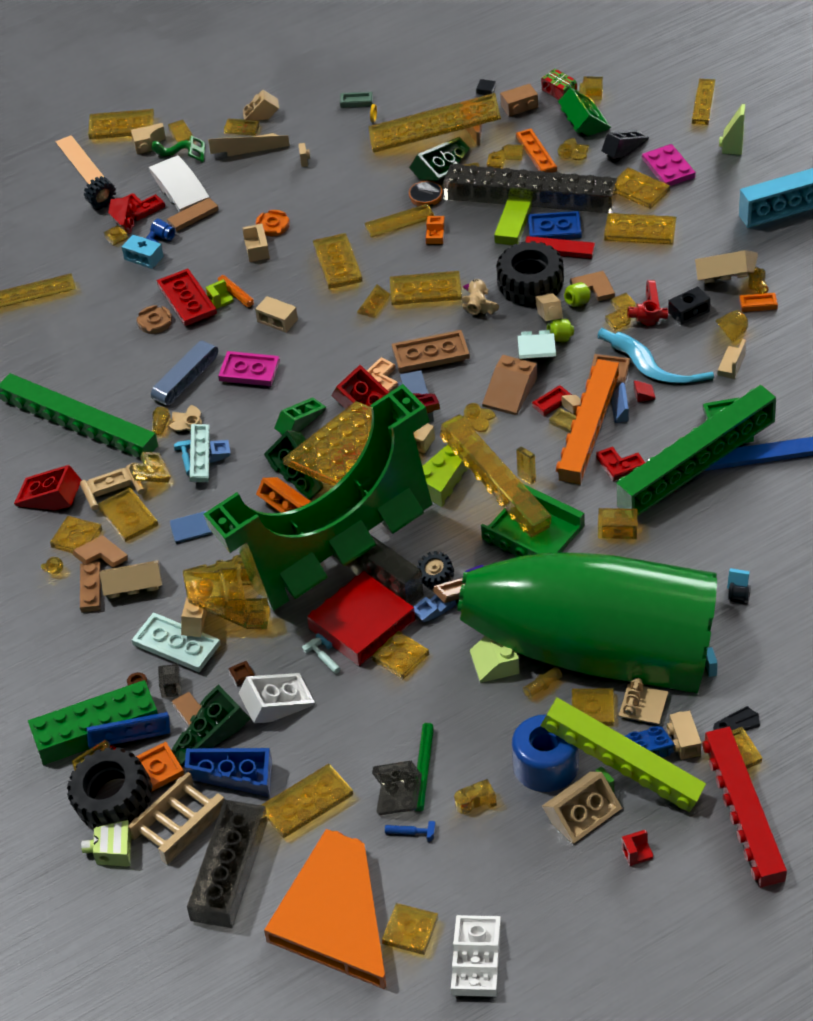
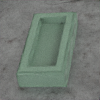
[340,91,373,108]

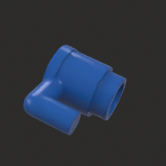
[145,218,176,243]

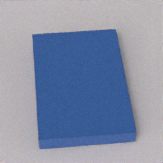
[528,211,582,239]

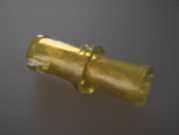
[523,667,562,698]

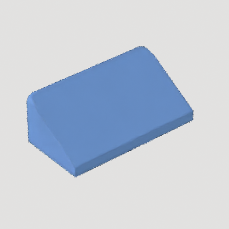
[611,383,629,423]
[170,511,212,543]

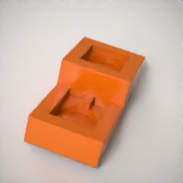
[426,216,445,244]

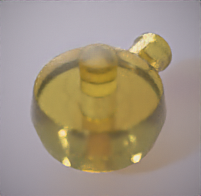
[41,557,63,575]

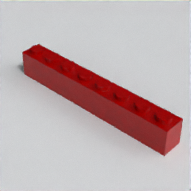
[702,726,787,888]

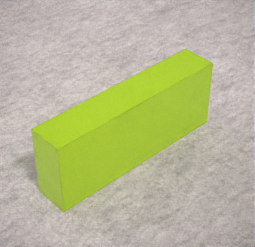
[494,196,532,245]

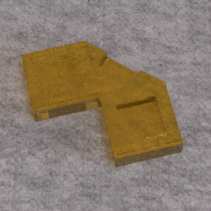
[487,144,524,170]
[605,293,636,331]

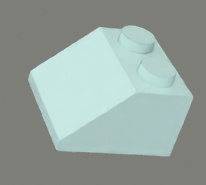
[517,330,556,359]

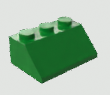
[558,87,611,136]

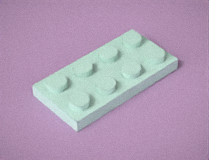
[132,612,221,672]

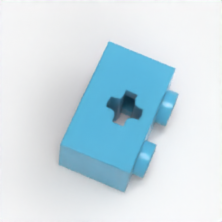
[122,235,164,269]

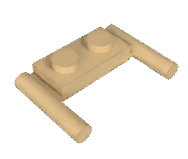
[80,464,145,511]

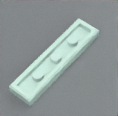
[190,424,209,482]

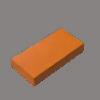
[739,293,778,312]

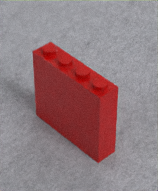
[307,571,415,666]

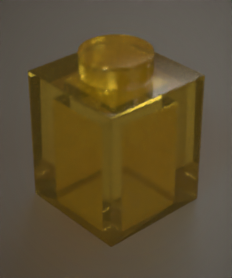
[579,76,603,100]

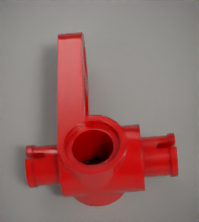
[627,280,668,326]

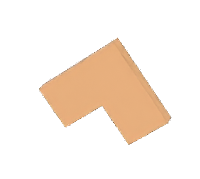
[367,357,398,392]

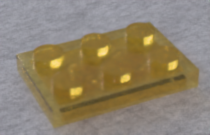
[609,167,670,209]

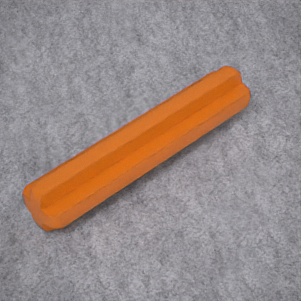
[218,275,254,307]

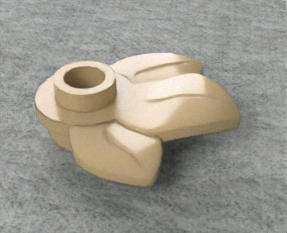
[169,405,202,431]

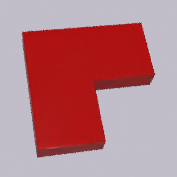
[125,193,165,221]
[596,446,646,481]

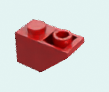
[108,197,137,234]

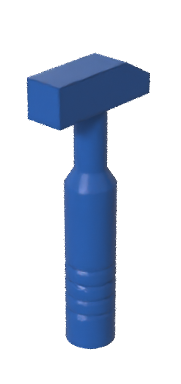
[385,821,436,842]

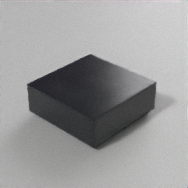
[476,79,496,95]

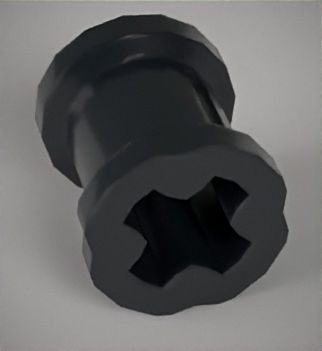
[728,582,751,603]

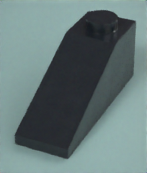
[601,130,649,159]

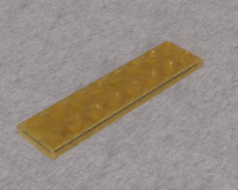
[368,93,501,153]

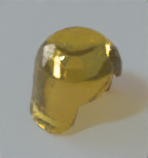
[716,310,748,342]

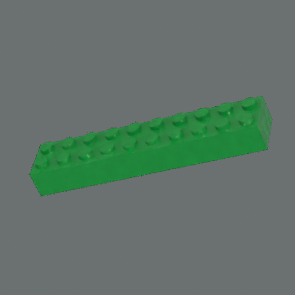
[616,384,776,520]

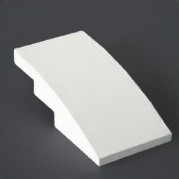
[149,155,209,212]
[451,915,501,997]

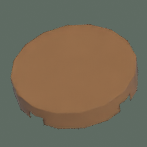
[137,305,172,334]

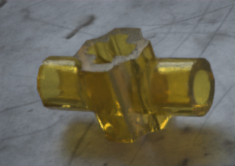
[748,266,769,294]

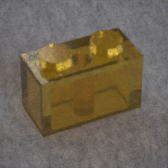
[598,508,638,539]

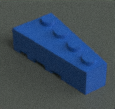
[185,748,272,797]

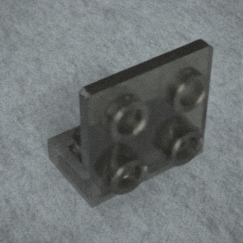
[372,760,422,815]

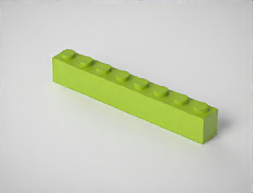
[540,697,706,812]

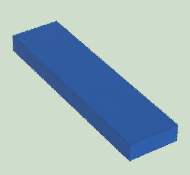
[86,712,171,749]

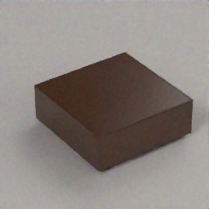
[228,661,255,686]

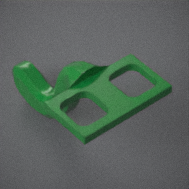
[152,135,205,162]

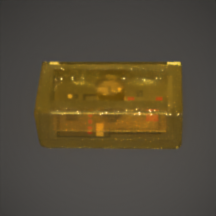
[357,284,391,318]

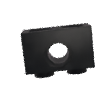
[668,286,710,325]

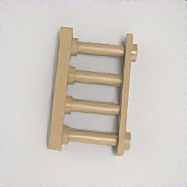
[128,772,227,865]

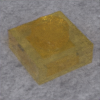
[103,225,128,246]

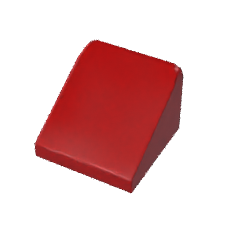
[634,380,656,402]

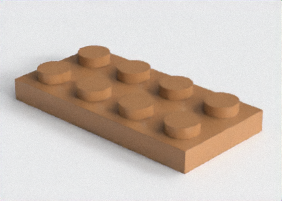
[392,330,470,373]

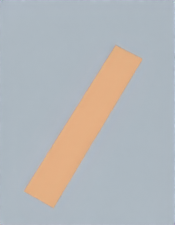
[55,135,104,184]

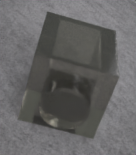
[158,664,182,698]

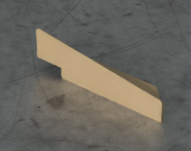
[208,133,290,156]

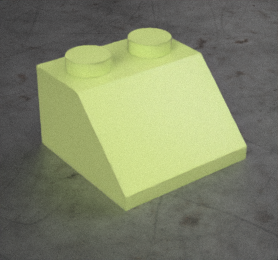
[470,636,519,683]

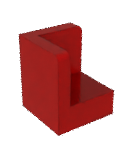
[622,830,653,866]

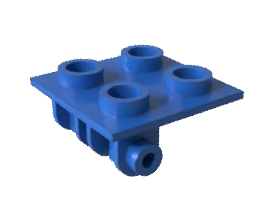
[625,726,674,758]

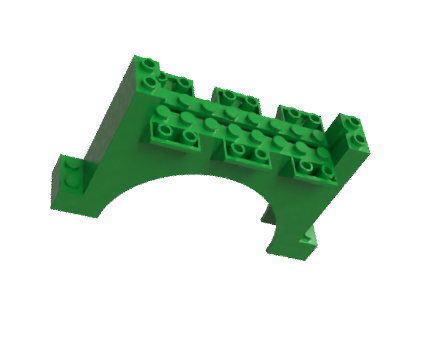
[203,384,433,611]

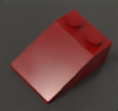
[331,365,390,423]
[14,465,82,510]

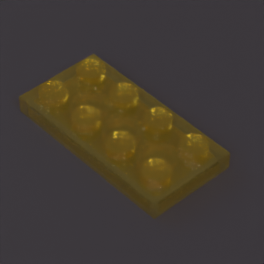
[88,109,155,140]
[604,213,677,245]
[313,233,363,289]
[390,271,462,305]
[259,763,353,839]

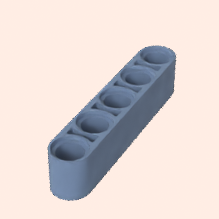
[151,340,219,405]

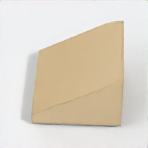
[561,395,582,415]

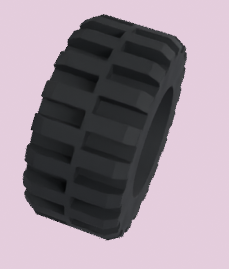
[496,241,564,306]
[67,747,152,829]

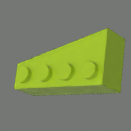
[422,432,478,507]

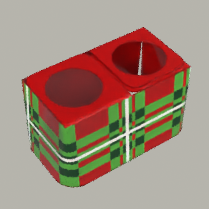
[541,68,577,100]

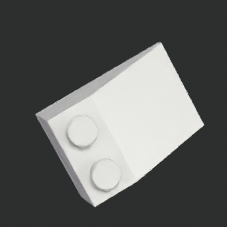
[239,673,315,724]

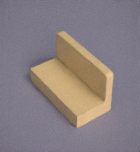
[717,339,746,379]

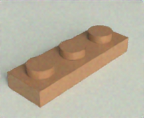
[80,561,101,613]

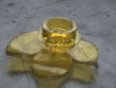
[557,138,589,160]
[460,403,496,432]

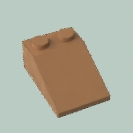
[482,355,537,415]

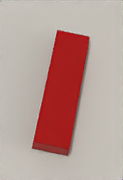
[525,236,595,259]

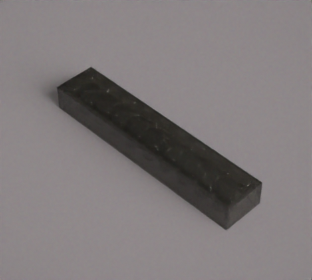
[444,164,617,214]

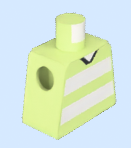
[81,820,131,867]

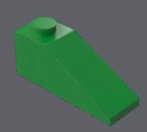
[274,397,326,435]

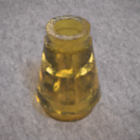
[152,407,170,435]

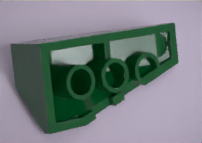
[409,136,470,180]
[264,430,324,500]
[171,684,251,767]

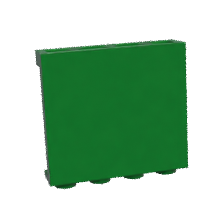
[481,482,585,557]

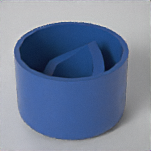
[512,714,579,792]

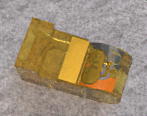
[454,779,497,814]

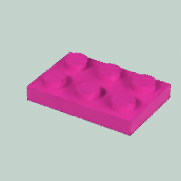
[642,144,696,188]
[218,351,280,386]

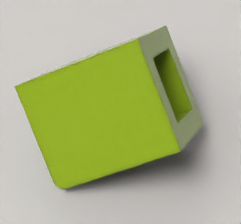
[206,279,233,309]

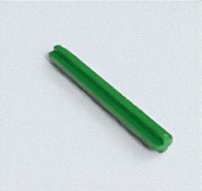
[412,722,434,812]

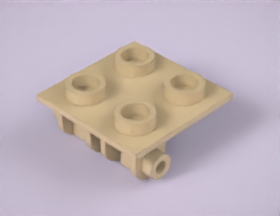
[618,678,668,725]

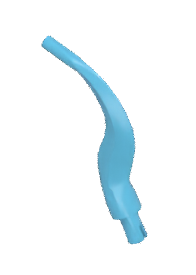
[597,328,714,383]

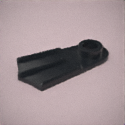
[713,706,760,734]

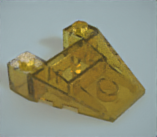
[183,555,270,629]

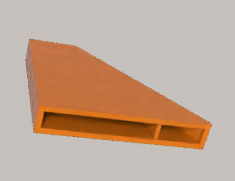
[264,829,386,990]

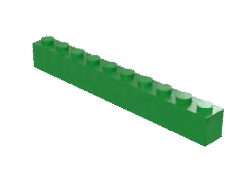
[0,373,158,460]

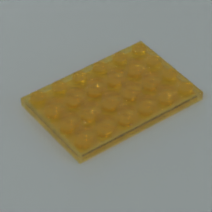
[283,401,372,487]

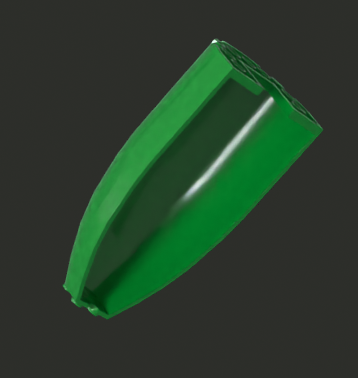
[457,553,717,693]

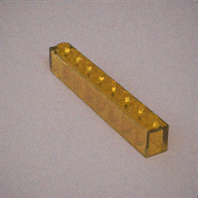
[440,414,552,538]

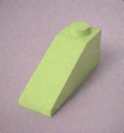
[719,104,745,155]

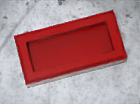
[532,385,572,416]

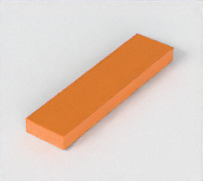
[516,128,557,176]

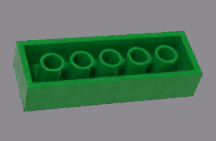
[28,680,158,765]

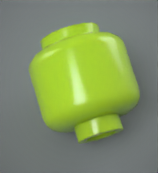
[564,282,591,307]
[546,319,574,342]

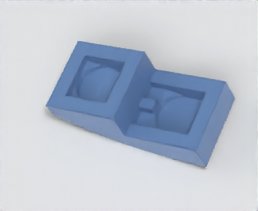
[209,440,230,463]
[413,595,457,622]

